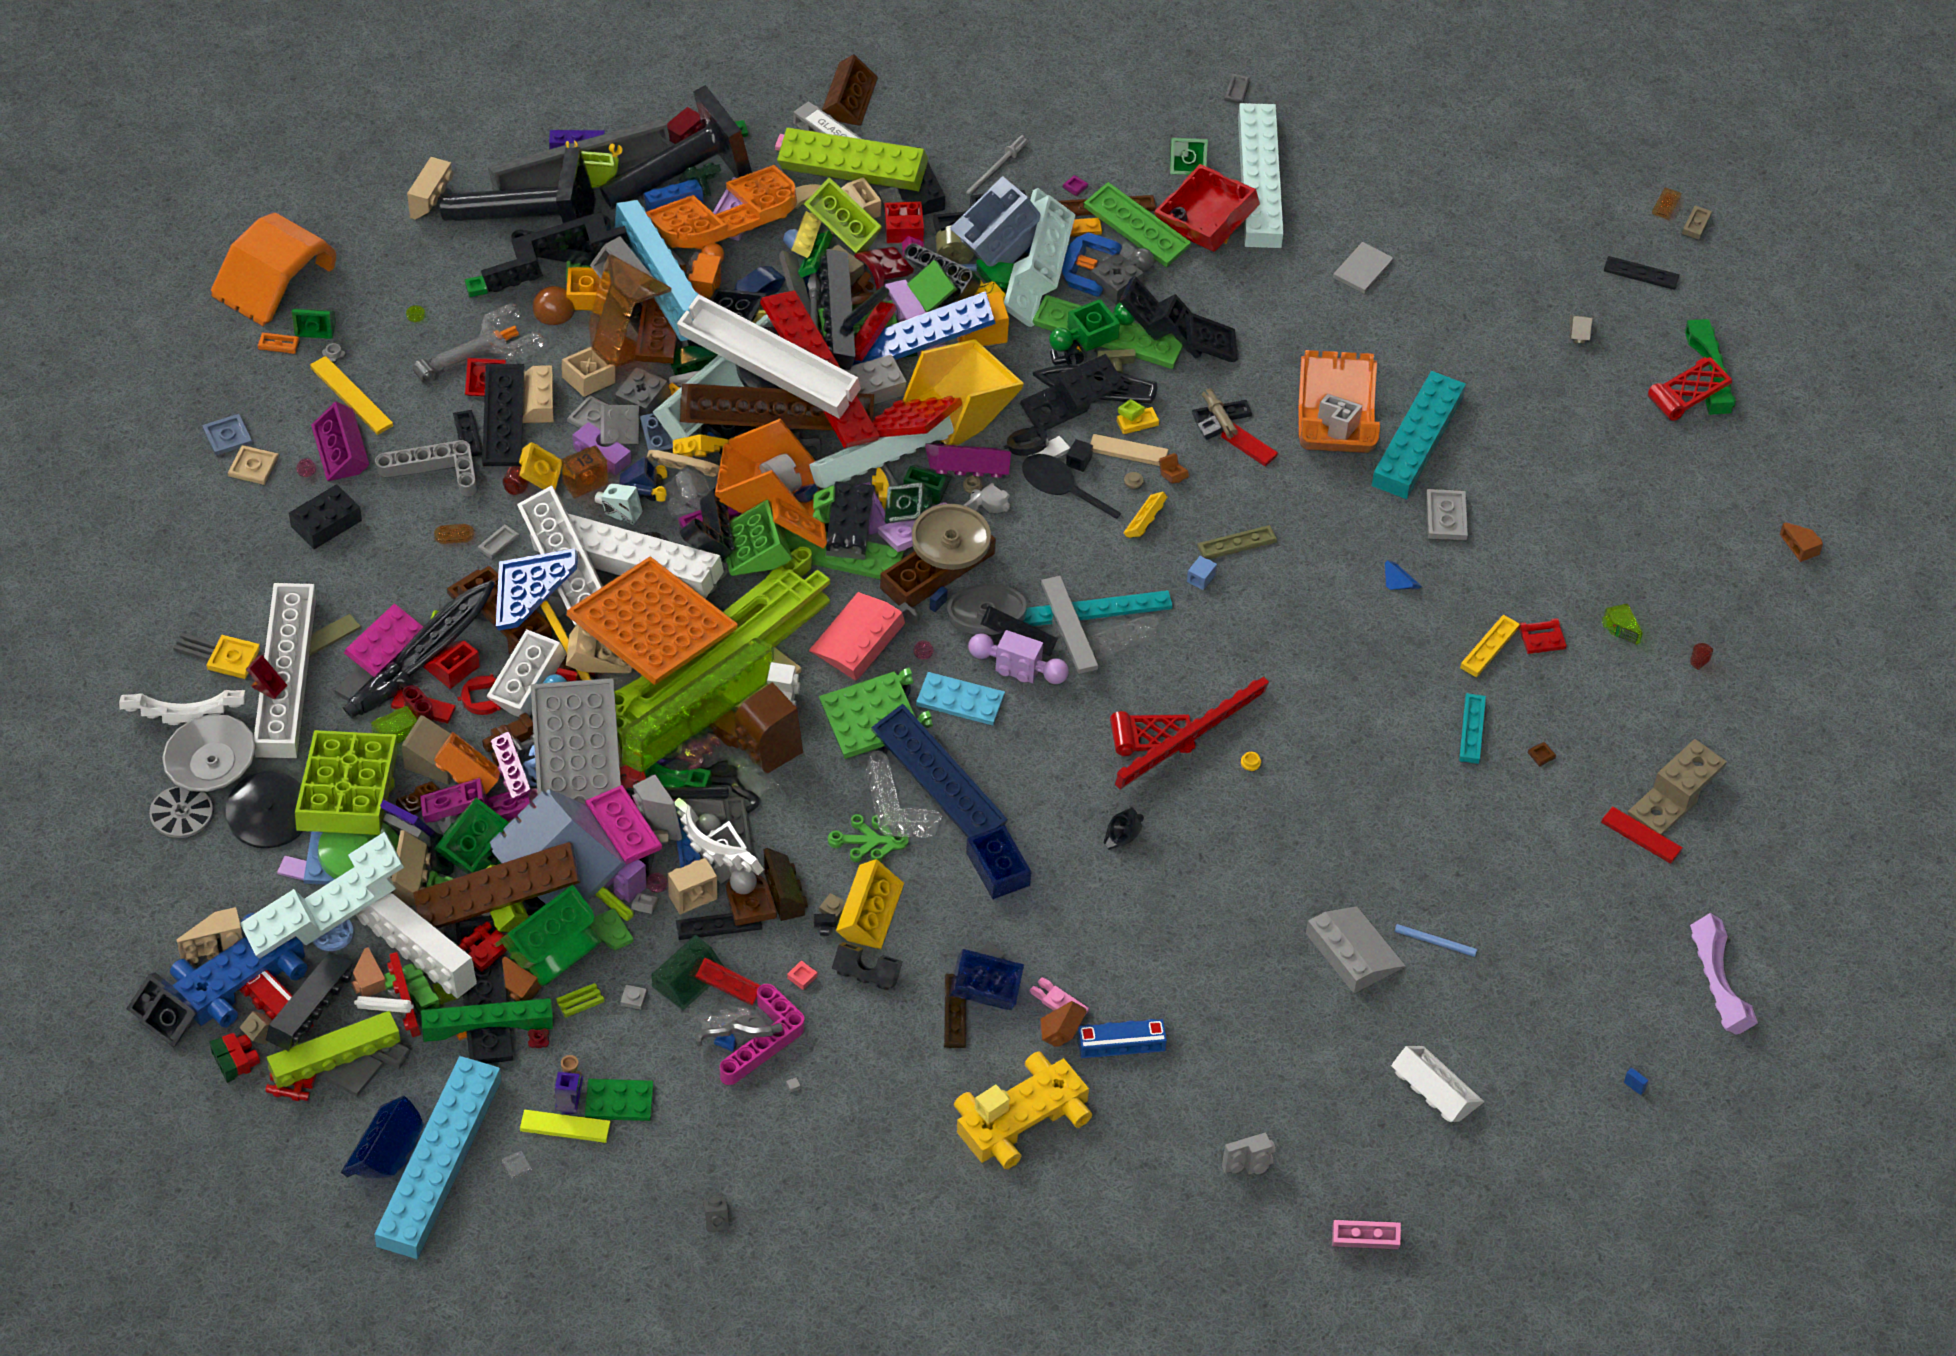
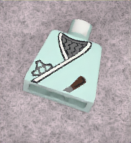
[595,484,643,525]

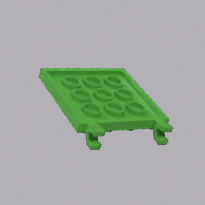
[819,667,933,759]

